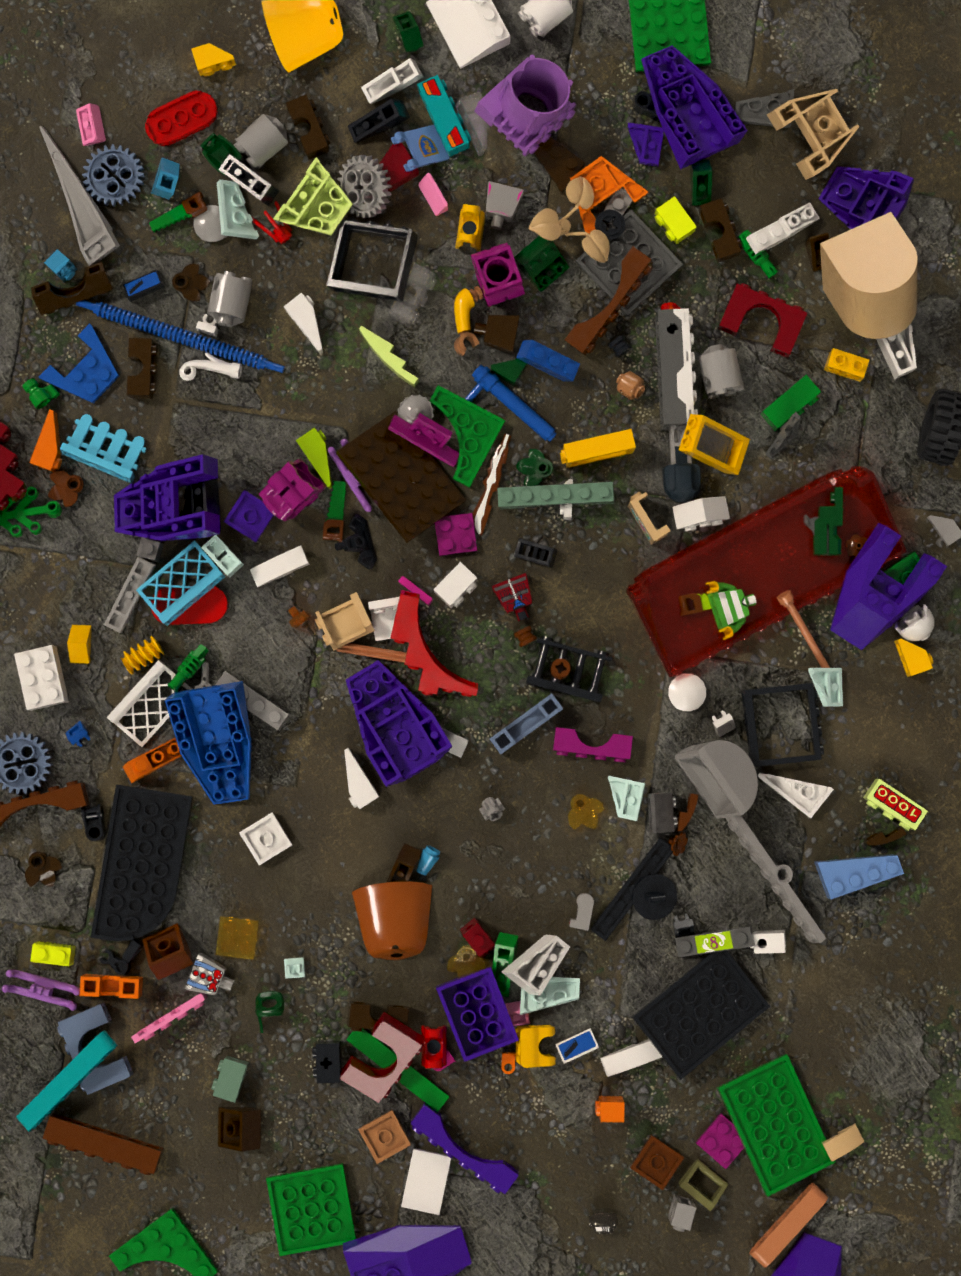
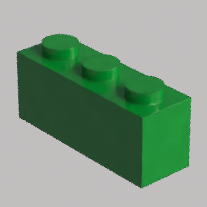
[760,375,821,431]

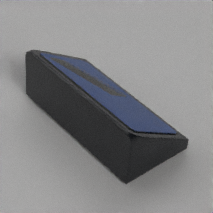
[122,270,165,302]

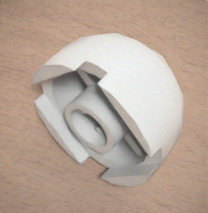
[895,604,935,642]

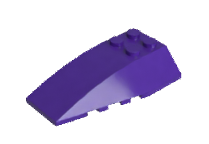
[346,660,453,787]

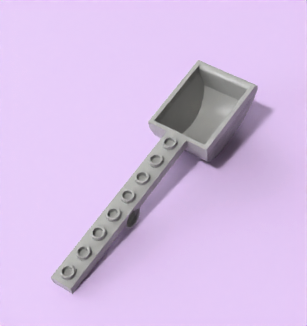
[675,740,826,943]

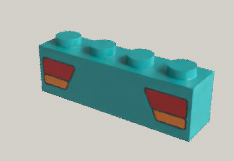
[417,75,471,157]

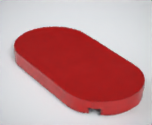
[145,90,217,146]
[151,586,228,625]

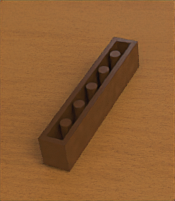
[42,1113,164,1175]

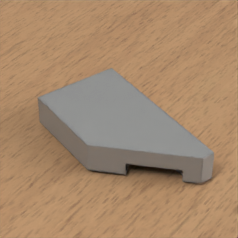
[927,515,961,546]

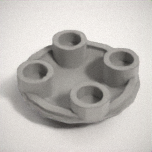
[194,205,227,242]

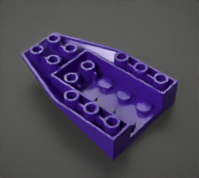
[641,45,748,170]
[343,1225,472,1276]

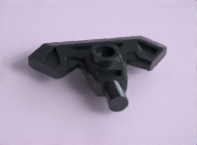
[335,514,377,570]

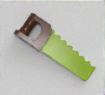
[678,593,711,616]

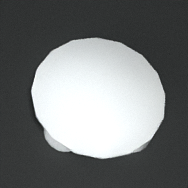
[668,674,706,711]

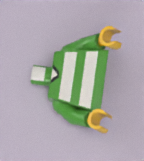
[706,581,756,640]

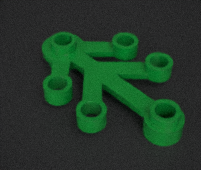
[0,487,62,538]

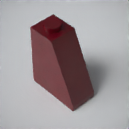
[379,142,419,192]

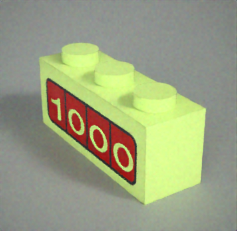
[863,779,928,831]

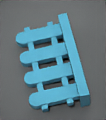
[60,414,147,484]

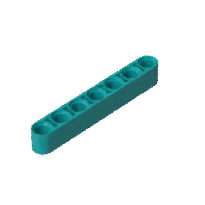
[16,1030,118,1132]

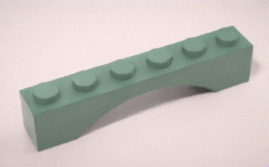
[497,482,614,509]

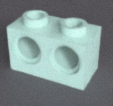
[201,535,244,577]

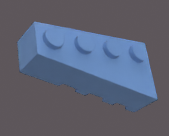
[814,854,904,899]

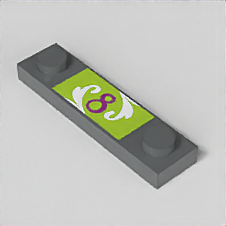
[675,926,755,957]

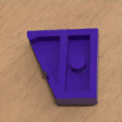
[627,122,664,167]

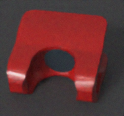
[421,1025,447,1069]

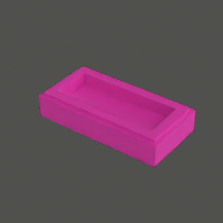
[398,576,433,606]

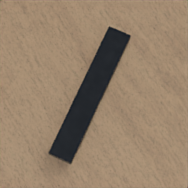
[590,837,673,941]

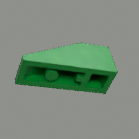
[492,932,519,997]

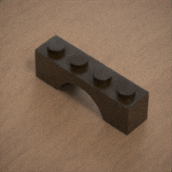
[31,262,113,315]

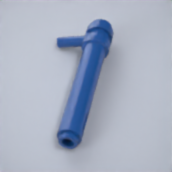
[465,364,557,442]

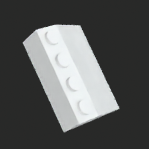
[426,0,510,69]

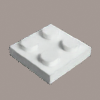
[239,812,293,865]

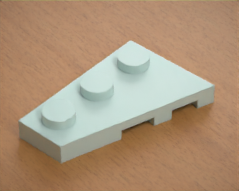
[217,179,259,239]
[520,977,580,1015]

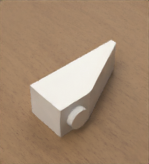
[284,293,323,355]
[344,748,380,809]

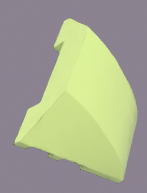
[273,157,353,236]

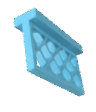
[136,540,226,626]

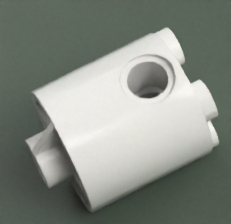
[518,0,573,37]

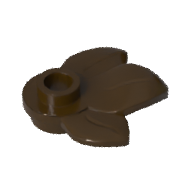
[172,264,210,302]
[25,851,62,887]

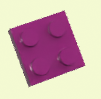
[435,513,477,556]
[696,1113,744,1169]

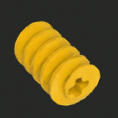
[121,636,165,675]

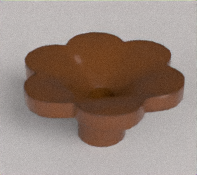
[845,534,867,557]
[669,832,688,856]

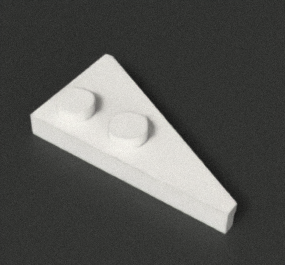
[757,773,834,818]

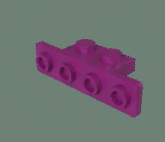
[388,413,459,467]

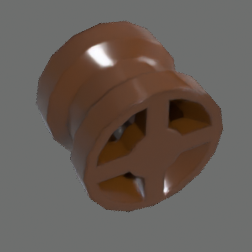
[514,626,537,648]
[551,658,570,679]

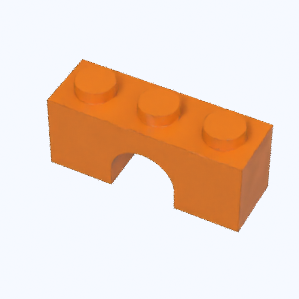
[80,974,143,999]

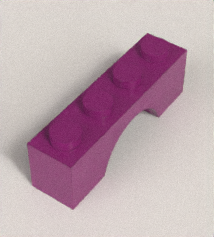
[553,727,633,763]

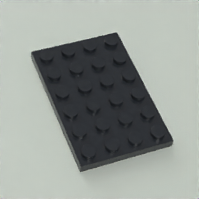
[632,950,770,1080]

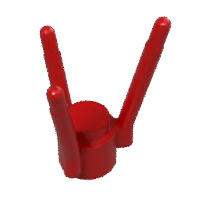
[251,201,293,244]

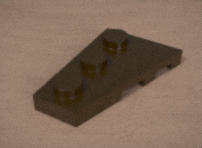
[533,137,585,194]

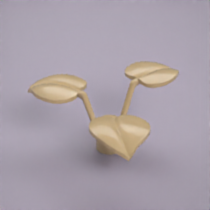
[528,176,610,263]

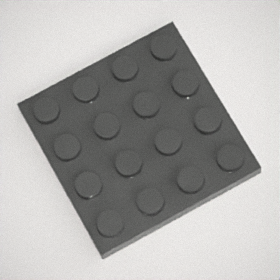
[575,210,683,316]

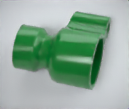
[22,378,60,410]

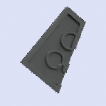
[735,89,795,128]

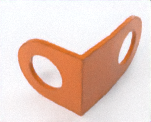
[501,1052,516,1074]

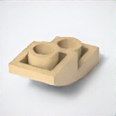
[822,1124,864,1161]

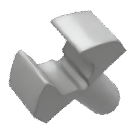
[195,662,211,689]

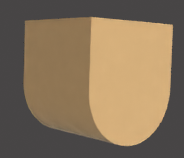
[820,212,917,339]

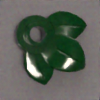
[516,449,554,486]

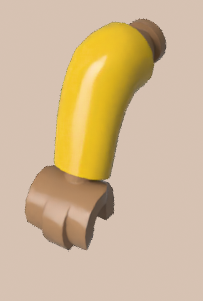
[454,286,484,356]

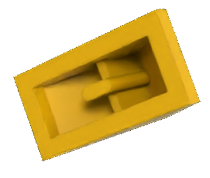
[67,625,92,664]

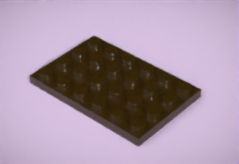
[336,411,466,543]

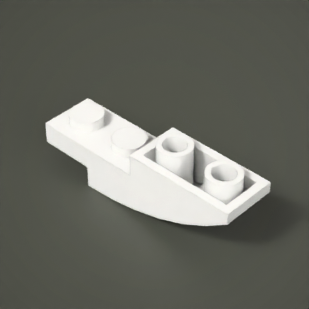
[746,203,820,255]

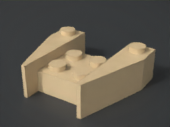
[767,89,859,180]

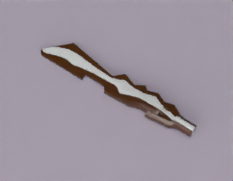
[472,434,511,535]

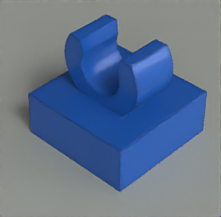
[65,721,90,747]

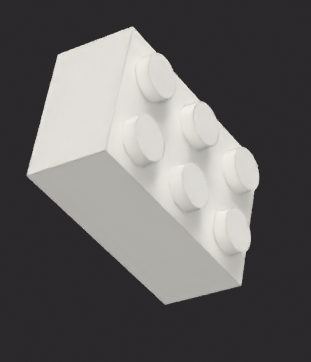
[14,645,69,711]

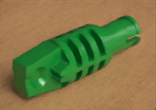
[738,230,778,279]
[167,644,208,692]

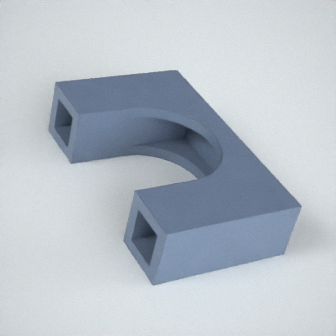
[57,1002,134,1095]

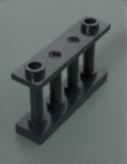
[526,636,612,703]

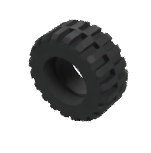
[917,388,961,466]

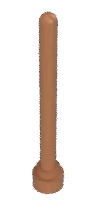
[777,590,830,668]

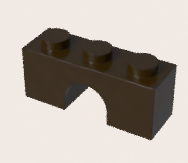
[286,94,331,160]
[698,198,742,263]
[127,338,158,399]
[347,1001,409,1032]

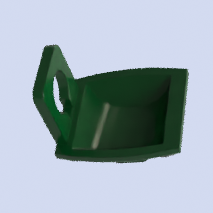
[201,133,242,176]

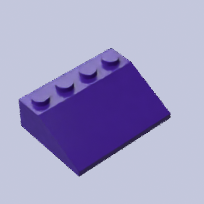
[436,967,519,1062]

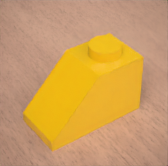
[894,639,933,677]

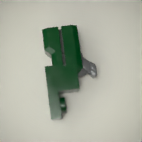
[803,487,843,556]

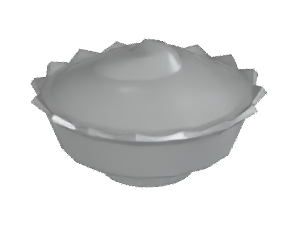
[397,395,434,424]

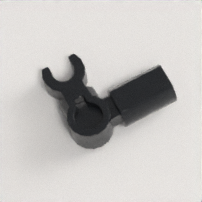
[99,939,144,975]

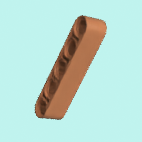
[749,1183,828,1268]

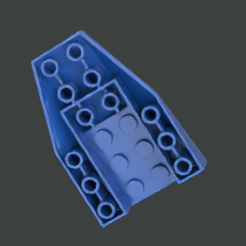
[165,681,251,805]

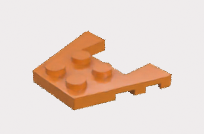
[570,156,648,234]

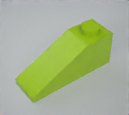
[296,427,332,490]

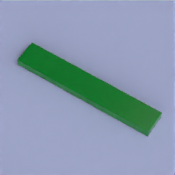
[346,1028,450,1112]

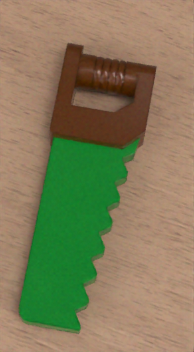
[149,192,207,233]
[323,481,346,542]

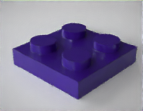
[224,490,274,543]

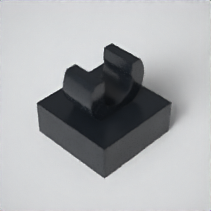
[673,913,694,938]

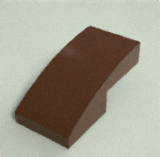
[676,793,698,831]

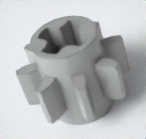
[479,797,505,821]

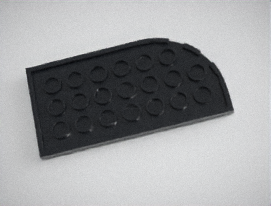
[90,784,193,941]

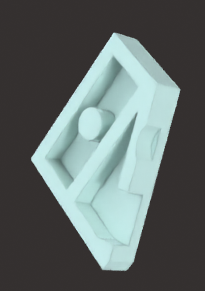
[808,668,843,707]
[608,776,645,821]

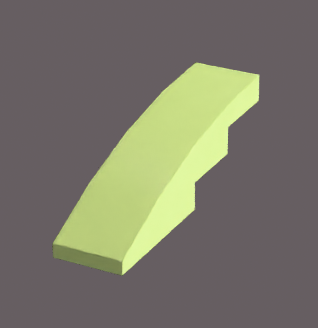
[359,326,419,388]

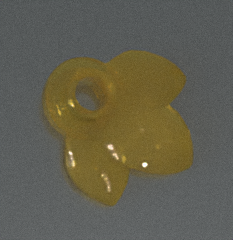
[568,794,604,830]
[447,946,486,977]

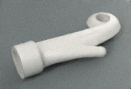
[179,352,242,381]

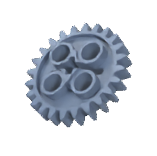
[82,144,145,207]
[0,732,53,795]

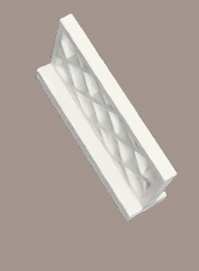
[107,659,192,747]

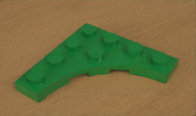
[430,385,505,488]
[109,1208,218,1276]

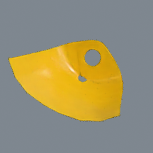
[262,0,343,73]

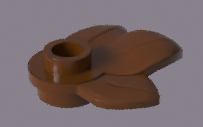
[48,471,84,507]

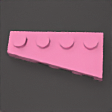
[131,993,208,1043]

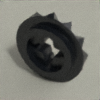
[595,210,625,241]

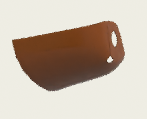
[352,881,432,960]

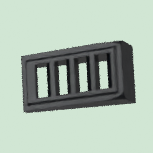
[514,538,557,568]

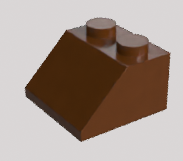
[142,923,194,980]

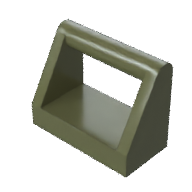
[678,1159,728,1211]

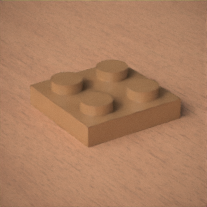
[358,1109,411,1164]

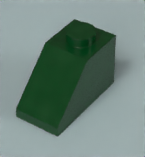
[393,11,424,52]
[690,159,712,206]

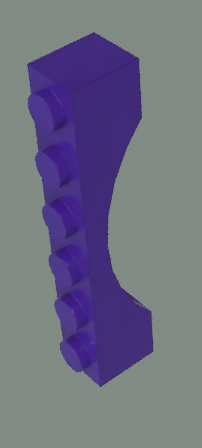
[411,1102,519,1194]

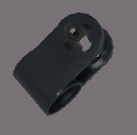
[632,91,660,122]
[81,804,106,841]

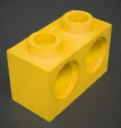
[824,348,869,382]

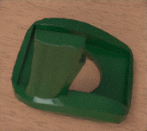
[255,991,284,1033]

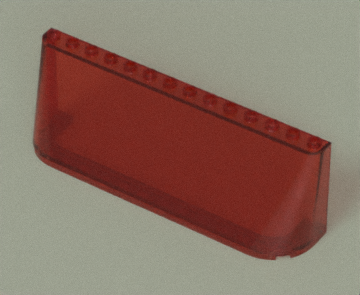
[626,466,907,678]

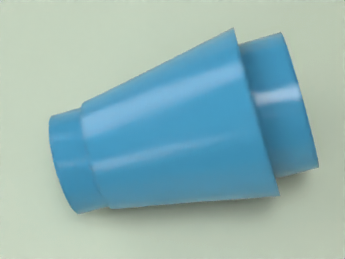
[416,845,440,876]

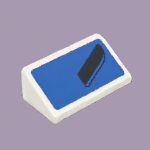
[555,1028,599,1064]

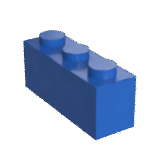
[516,340,580,382]

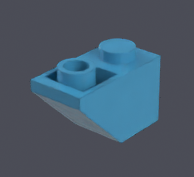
[151,158,180,200]
[44,249,77,282]

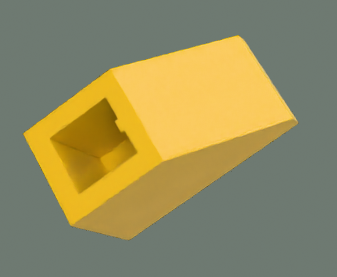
[191,43,236,76]

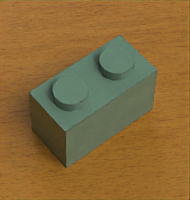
[211,1056,249,1103]

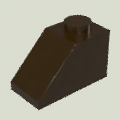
[387,843,422,882]

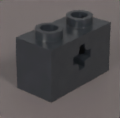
[312,1041,341,1083]

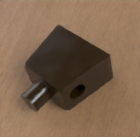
[474,315,519,355]

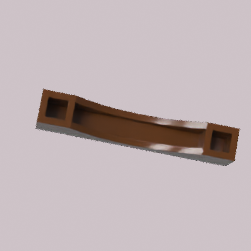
[565,246,653,356]
[0,780,90,827]

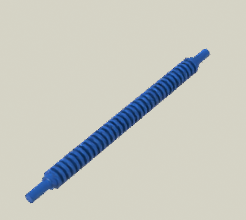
[76,300,285,373]

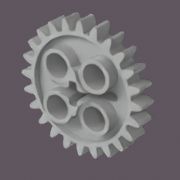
[337,155,392,218]

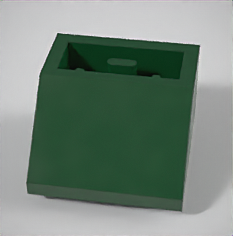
[514,236,569,292]

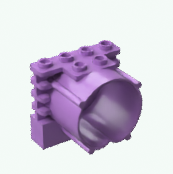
[474,55,577,157]

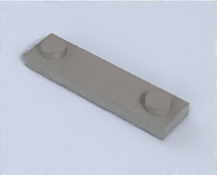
[104,557,156,634]

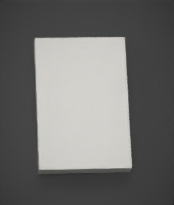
[401,1148,451,1215]

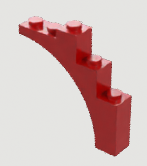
[390,590,478,697]

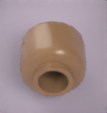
[616,371,645,400]

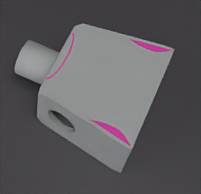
[486,181,524,230]

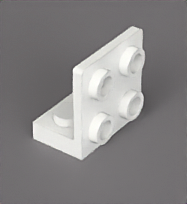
[368,597,399,641]

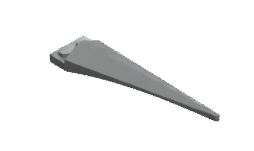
[40,126,120,266]

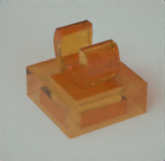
[288,606,310,629]

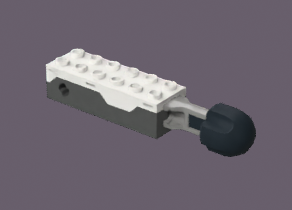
[655,302,701,503]

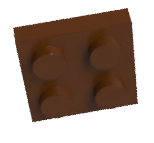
[630,1134,684,1190]

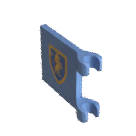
[391,125,449,172]

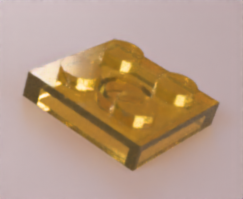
[215,916,259,960]

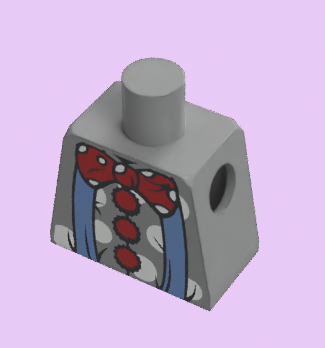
[185,953,235,995]

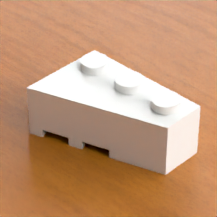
[876,324,917,379]
[502,935,570,996]

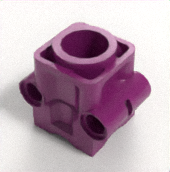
[471,242,525,307]
[259,459,327,521]

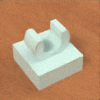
[284,957,305,979]

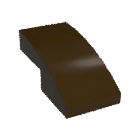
[862,827,906,845]

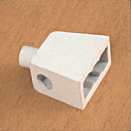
[743,930,786,954]

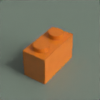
[595,1096,625,1122]

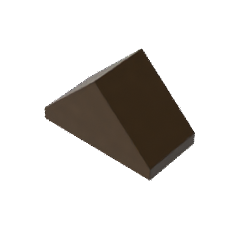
[805,233,829,271]

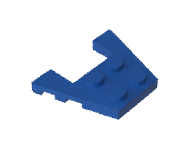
[39,323,119,404]

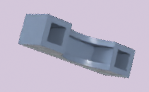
[490,693,563,755]

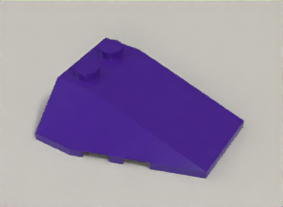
[818,166,914,230]

